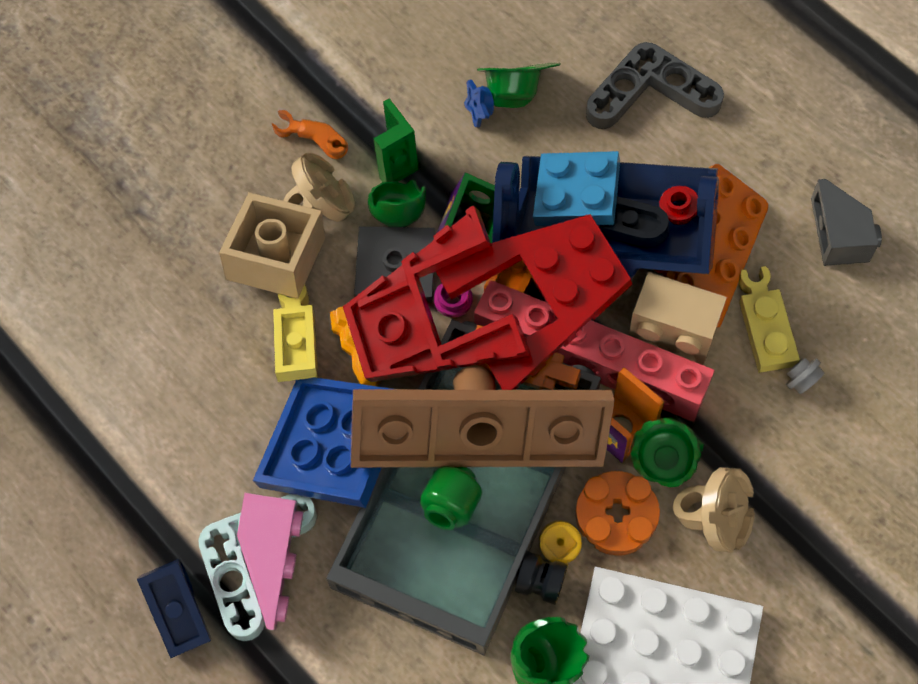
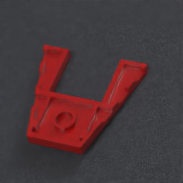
[343,205,531,382]
[435,214,632,390]

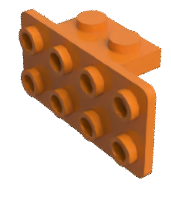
[653,164,769,328]

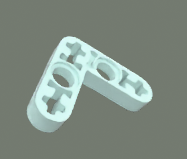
[198,494,317,641]

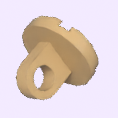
[283,152,355,222]
[673,467,755,552]

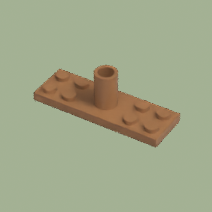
[350,365,615,468]

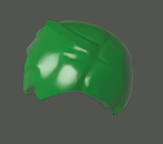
[630,417,704,487]
[510,617,590,684]

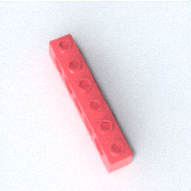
[474,280,715,422]

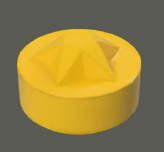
[539,520,582,563]

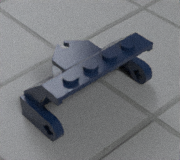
[492,156,719,279]

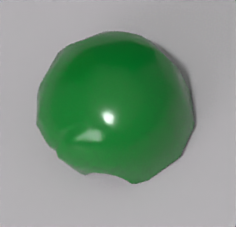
[368,180,426,227]

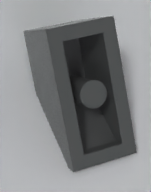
[811,179,882,266]

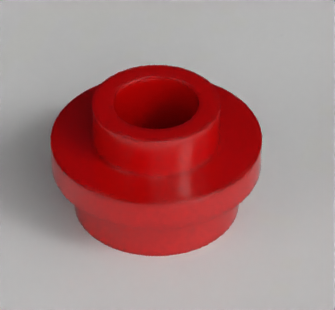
[659,186,698,225]

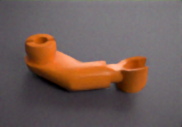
[272,110,348,159]

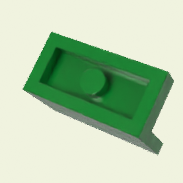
[374,98,418,182]

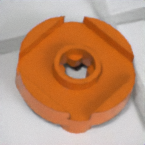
[575,471,660,556]

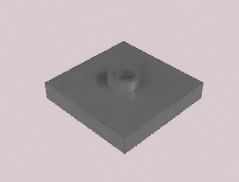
[354,226,436,303]

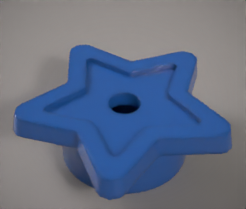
[464,79,494,127]

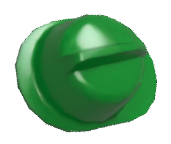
[477,63,561,108]

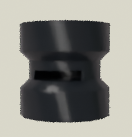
[515,551,568,605]

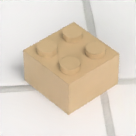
[219,192,325,298]
[629,271,727,365]

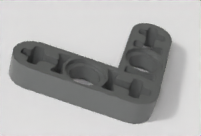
[586,42,724,129]

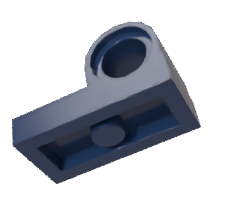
[137,559,211,659]

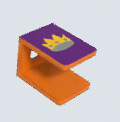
[606,368,664,463]

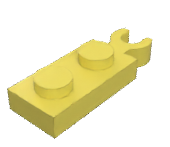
[739,266,800,373]
[273,285,318,382]

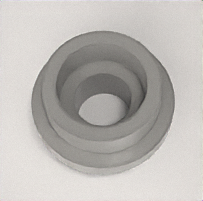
[786,358,825,394]

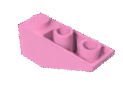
[237,493,303,630]

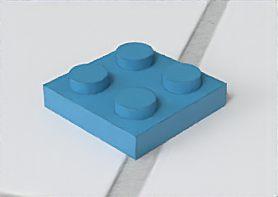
[533,151,620,226]

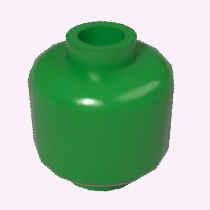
[420,466,483,530]

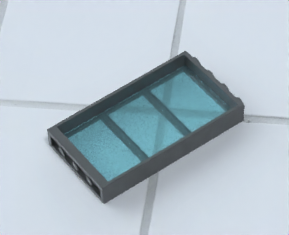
[326,319,601,656]

